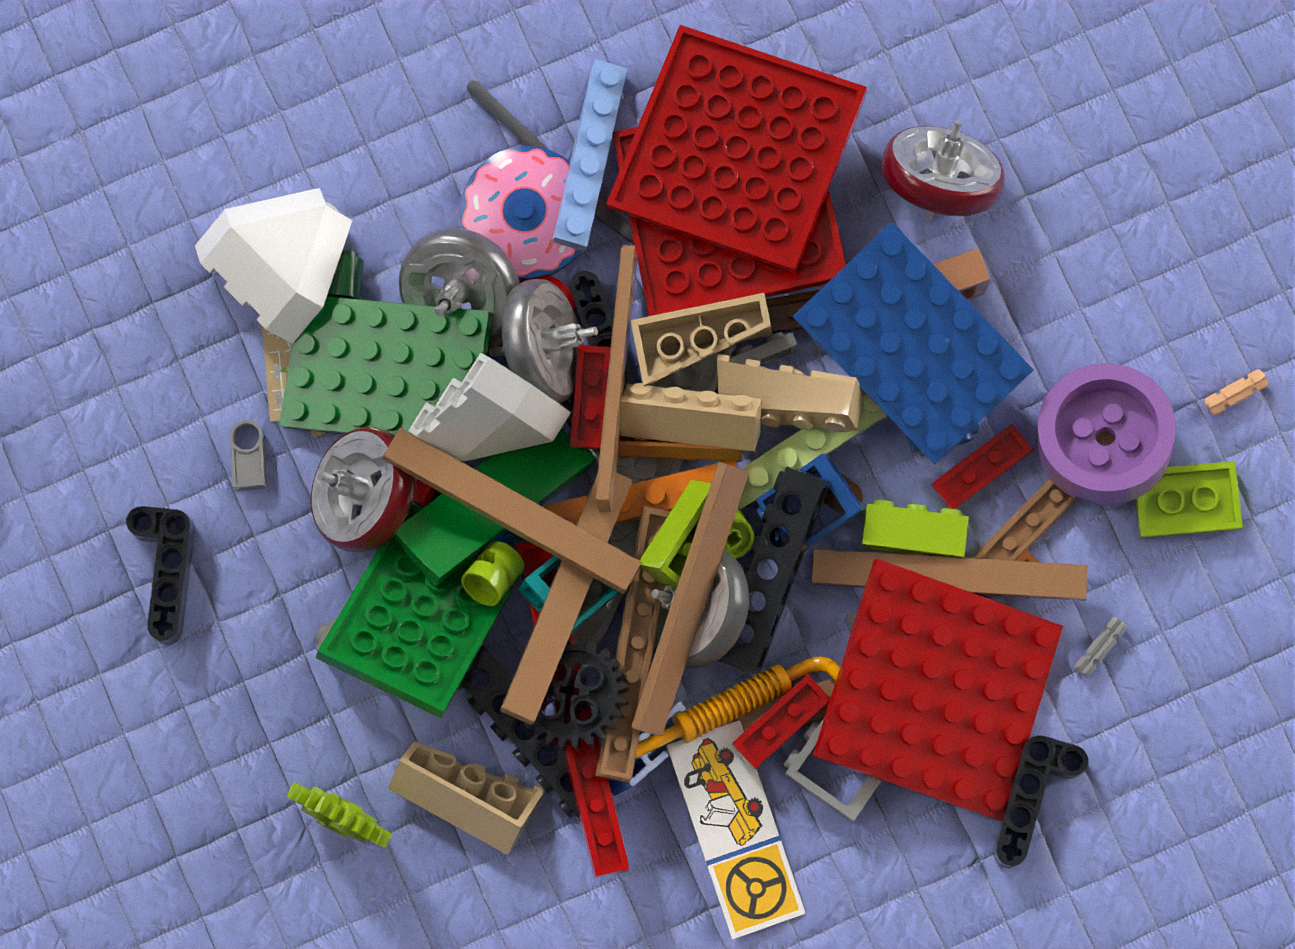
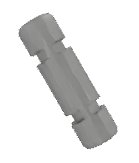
[1074,617,1127,677]

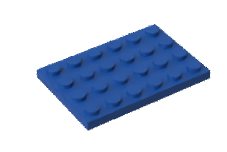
[792,222,1034,465]

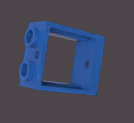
[756,453,866,552]

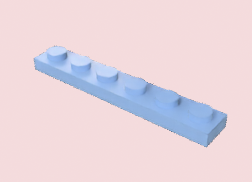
[552,59,627,251]

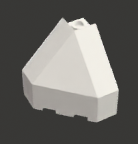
[195,188,352,344]
[408,353,571,462]

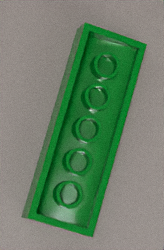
[393,428,596,587]

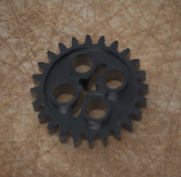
[525,638,629,751]

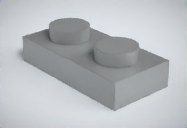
[730,332,798,366]

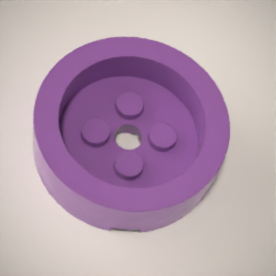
[1037,363,1176,505]

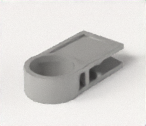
[229,420,267,490]

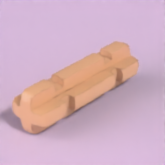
[1204,369,1268,416]

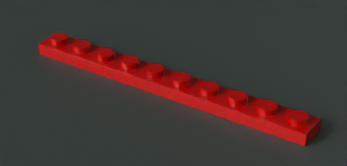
[515,542,630,879]

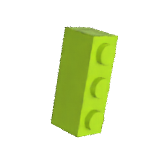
[639,480,711,587]
[860,500,969,558]

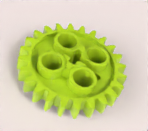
[286,782,393,849]

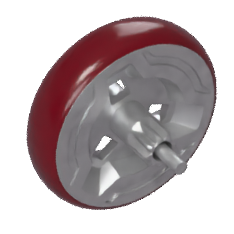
[882,120,1005,221]
[311,427,415,552]

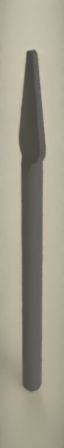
[467,81,634,245]

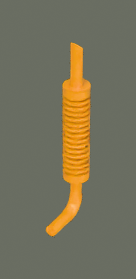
[635,656,840,759]

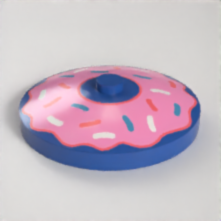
[460,146,593,280]

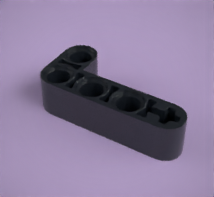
[570,271,633,404]
[126,506,195,645]
[993,735,1089,868]

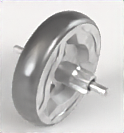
[399,228,519,342]
[489,279,598,403]

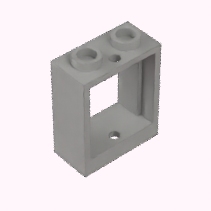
[783,719,882,823]

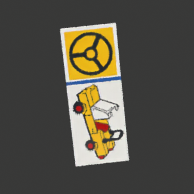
[666,720,806,939]

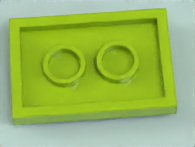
[1135,461,1243,539]

